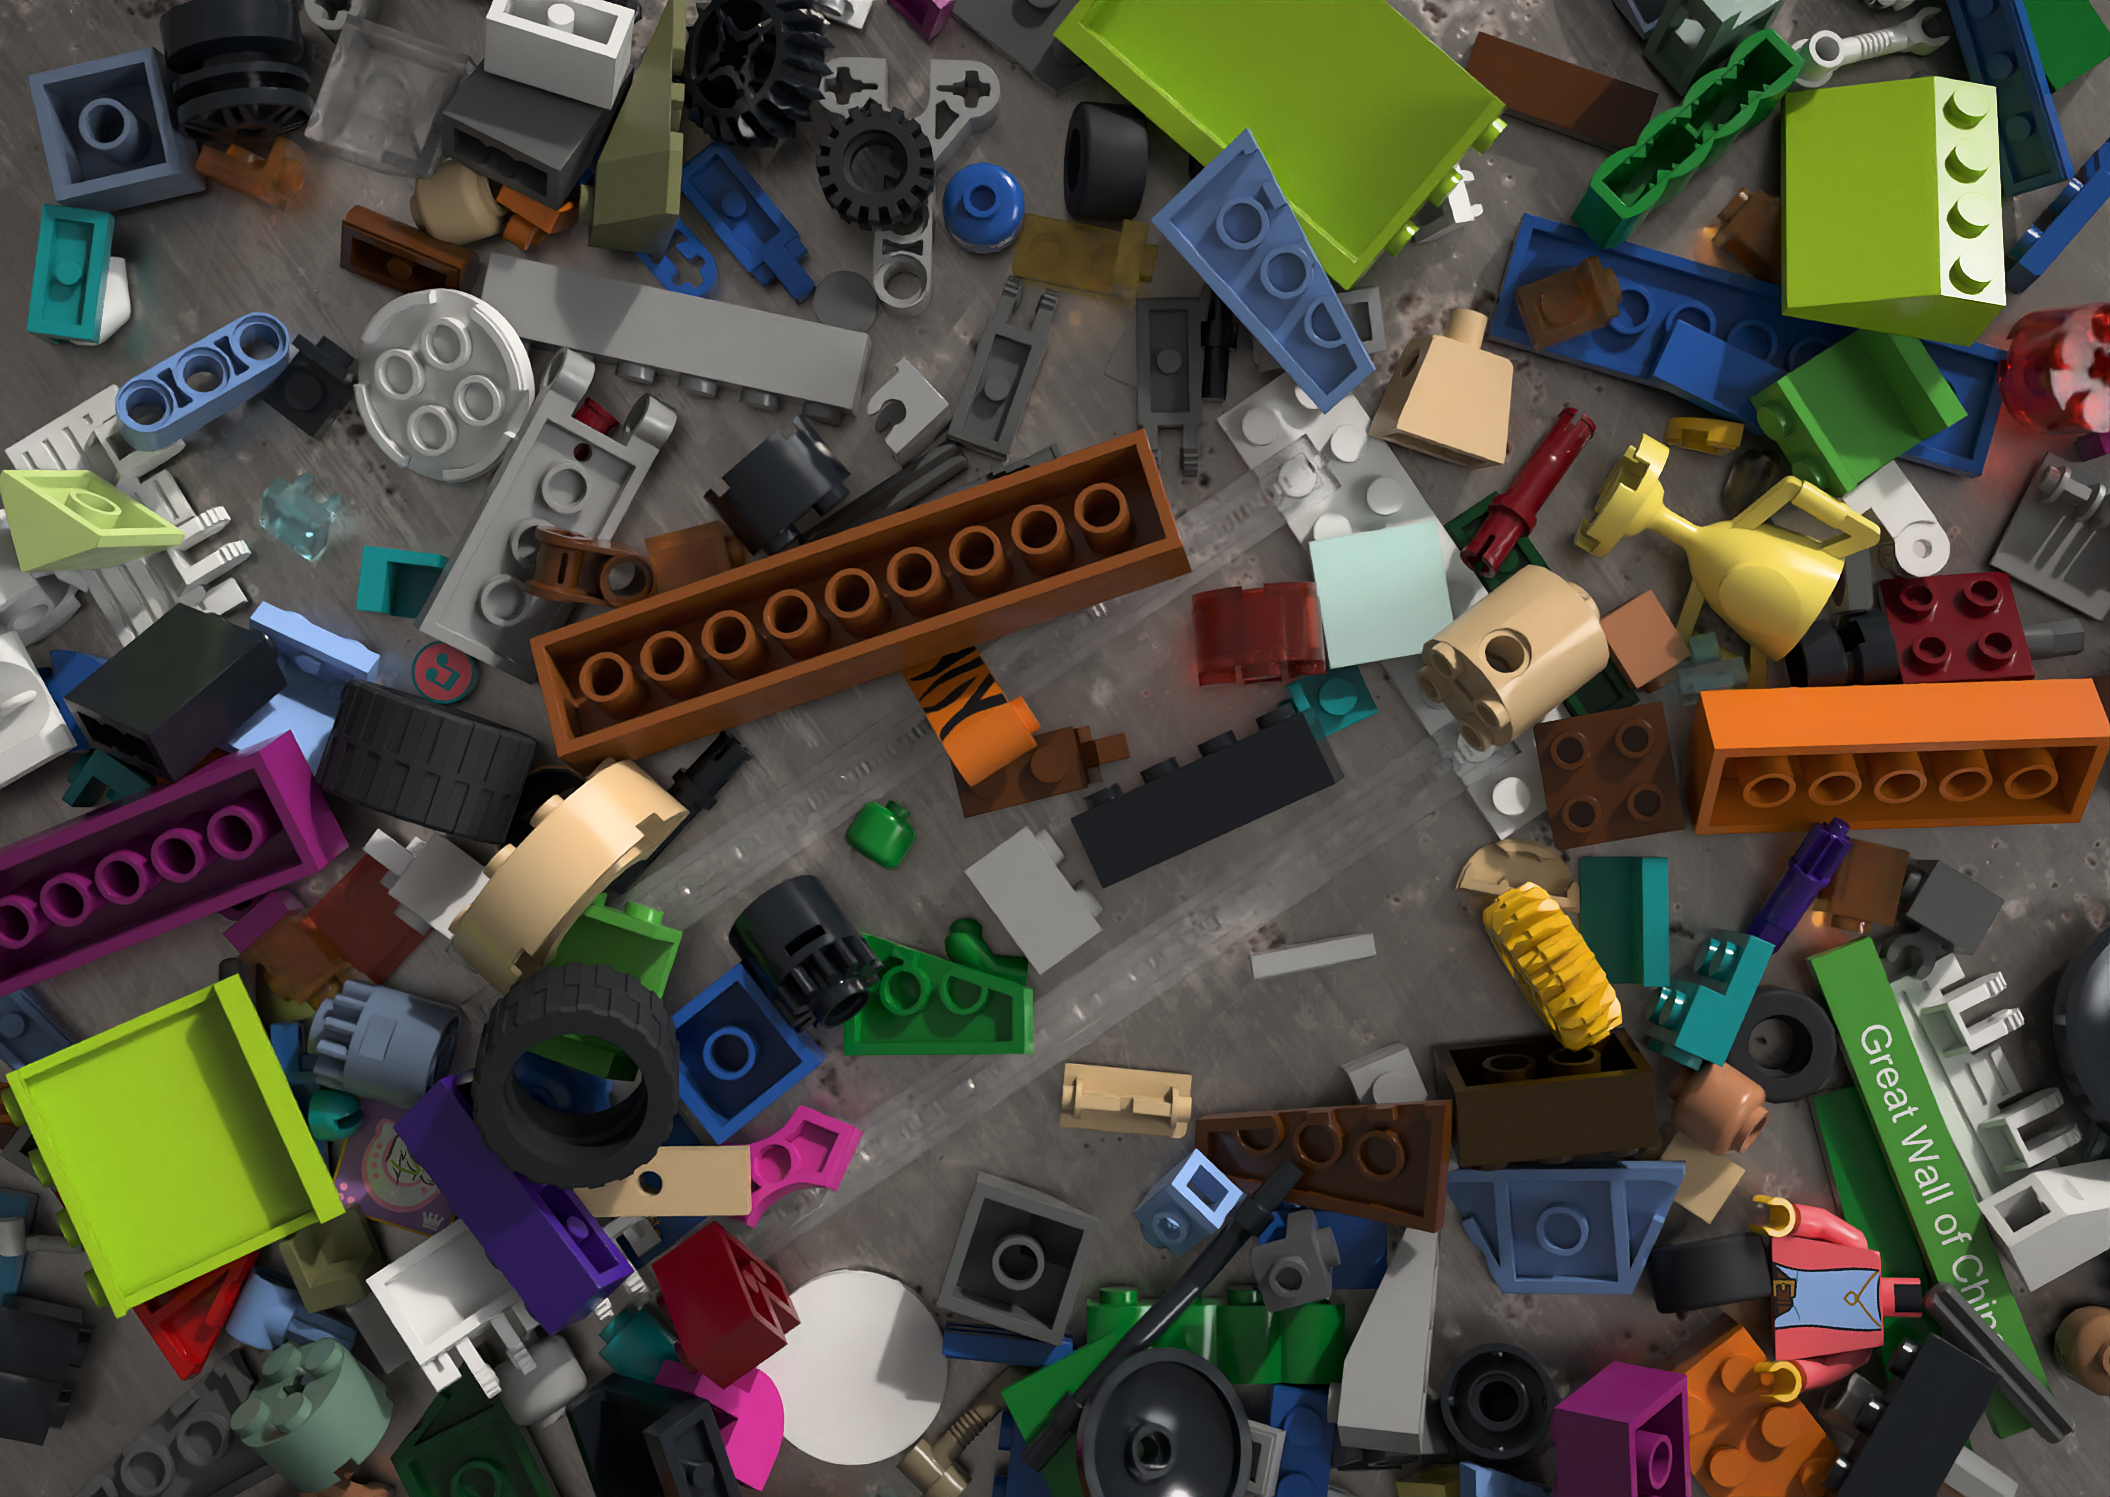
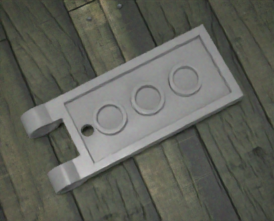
[414,347,677,685]

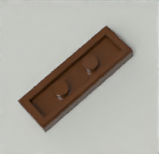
[1465,31,1659,152]

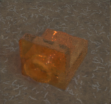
[194,136,307,212]
[1513,255,1622,353]

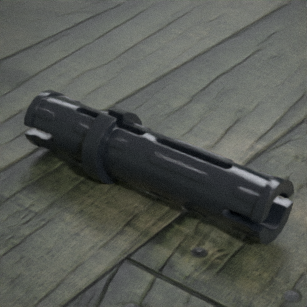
[608,730,754,896]

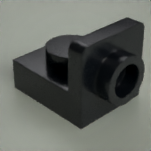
[262,334,359,441]

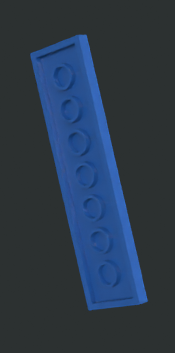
[1486,213,2016,479]

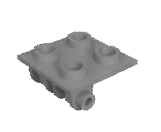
[1989,452,2110,623]

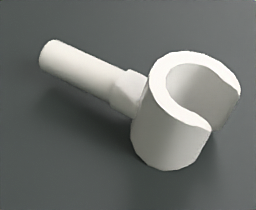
[0,1216,82,1257]

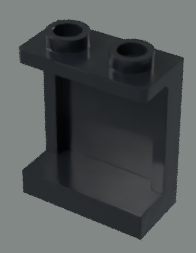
[565,1373,742,1497]

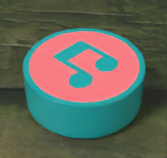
[411,640,480,705]

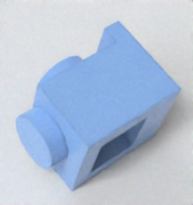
[1132,1148,1243,1259]

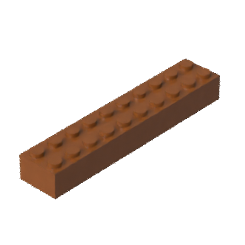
[529,428,1192,777]

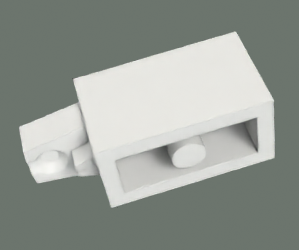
[362,829,490,974]

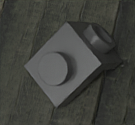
[1249,1207,1341,1312]

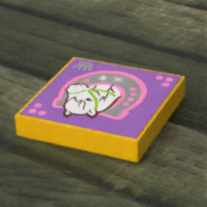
[333,1096,458,1237]

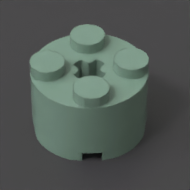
[230,1337,393,1493]

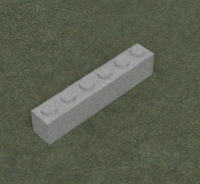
[481,252,872,424]

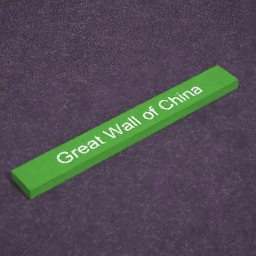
[1805,935,2053,1440]

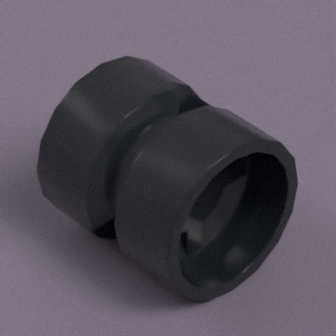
[1783,609,1899,688]

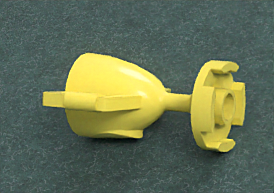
[1573,433,1880,689]

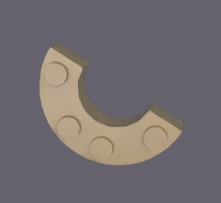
[448,757,690,996]

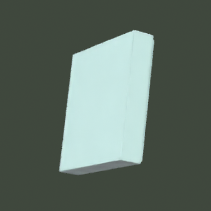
[1307,520,1453,670]

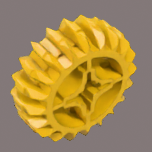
[1483,881,1622,1052]

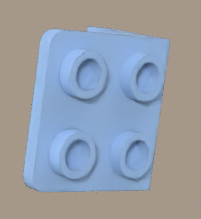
[217,601,380,777]

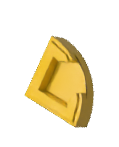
[1663,417,1745,457]

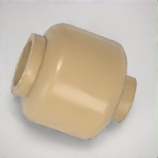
[410,159,510,246]

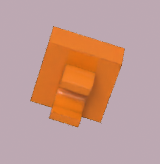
[495,185,578,250]

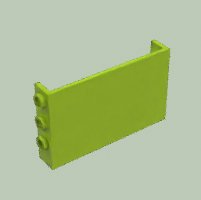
[1053,0,1508,291]

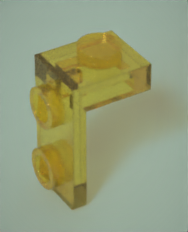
[1012,213,1159,302]

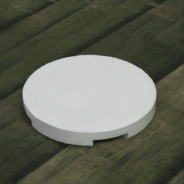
[353,288,535,483]
[757,1269,949,1465]

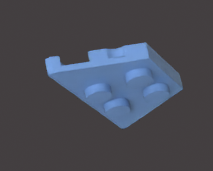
[1446,1160,1687,1295]

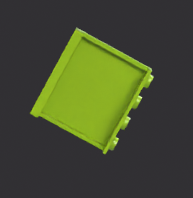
[0,973,346,1319]

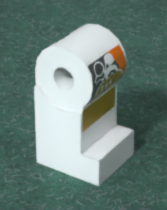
[1837,460,1950,579]

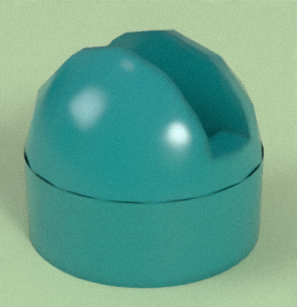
[308,1089,364,1141]

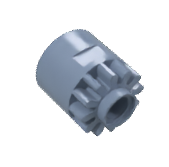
[307,978,462,1111]

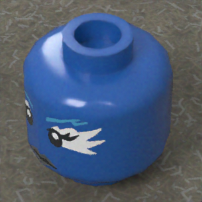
[941,162,1025,254]

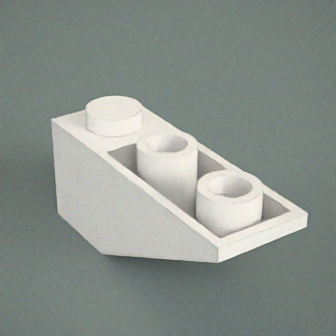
[1977,1158,2110,1292]

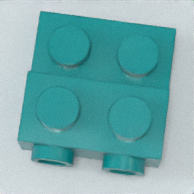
[1645,929,1775,1071]

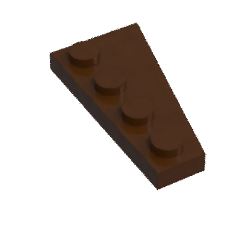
[1194,1099,1454,1233]

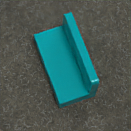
[26,203,115,344]
[1578,856,1670,987]

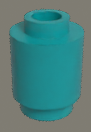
[598,1306,681,1384]

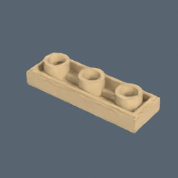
[573,1145,752,1217]

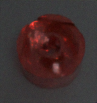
[1997,301,2110,435]
[1191,582,1327,687]

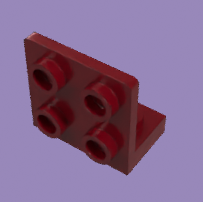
[1877,571,2035,685]

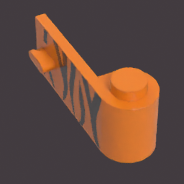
[901,645,1041,787]

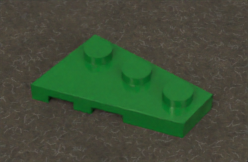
[844,930,1033,1056]

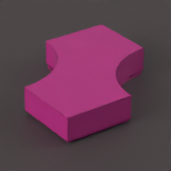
[719,1105,863,1228]

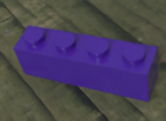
[393,1068,635,1336]

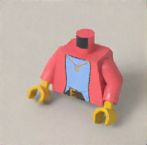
[1749,1194,1922,1402]

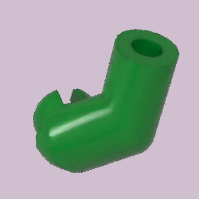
[944,918,1028,986]

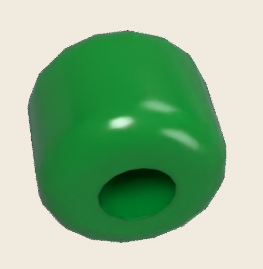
[844,800,917,871]

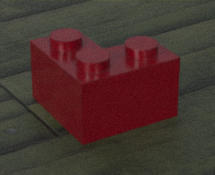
[651,1220,801,1390]

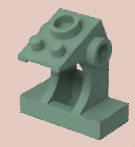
[1642,0,1786,98]

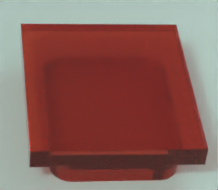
[305,834,435,986]

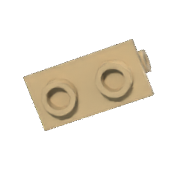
[1059,1063,1192,1139]

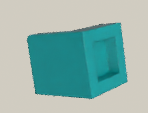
[356,546,449,619]

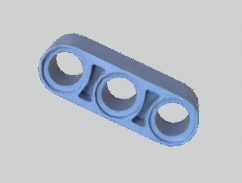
[115,312,289,452]

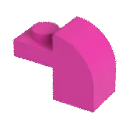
[654,1359,784,1492]

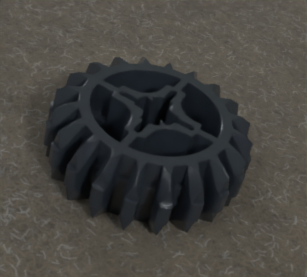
[674,0,836,151]

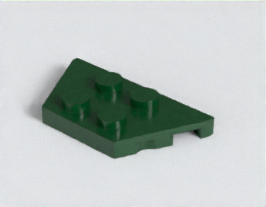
[390,1342,560,1497]

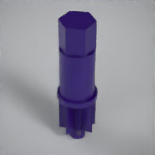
[1744,817,1853,955]

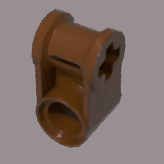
[524,526,657,609]

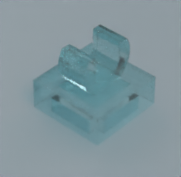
[260,473,341,562]
[1675,632,1748,707]

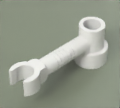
[1787,7,1950,92]

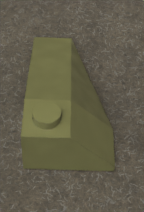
[577,0,687,255]

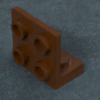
[1533,701,1685,850]

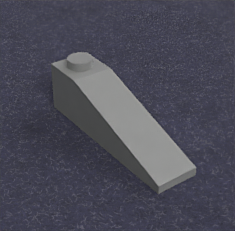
[1327,1228,1442,1455]

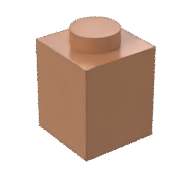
[1599,589,1692,694]

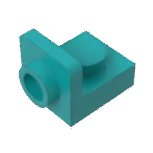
[1277,665,1379,737]
[62,749,156,807]

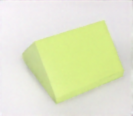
[0,470,186,573]

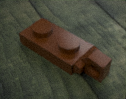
[949,725,1130,818]

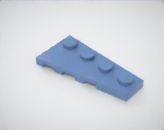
[1150,128,1376,415]

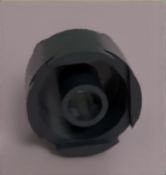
[703,414,851,557]

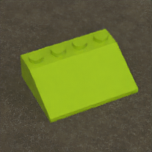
[1780,76,2006,347]

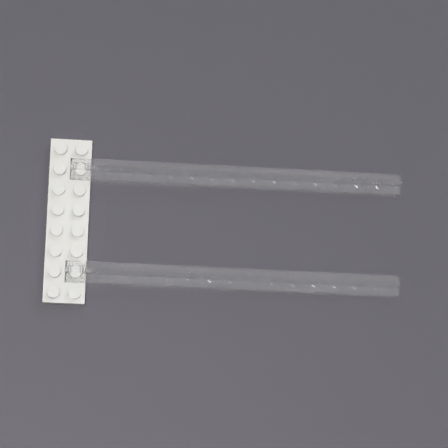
[460,372,1572,1306]

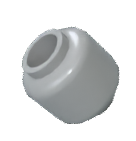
[493,1329,587,1432]

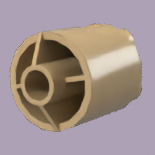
[1415,564,1610,752]

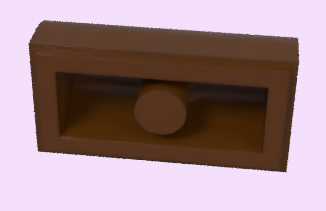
[340,205,480,294]

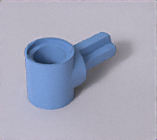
[225,1266,358,1352]

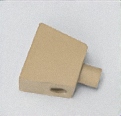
[1369,308,1513,470]

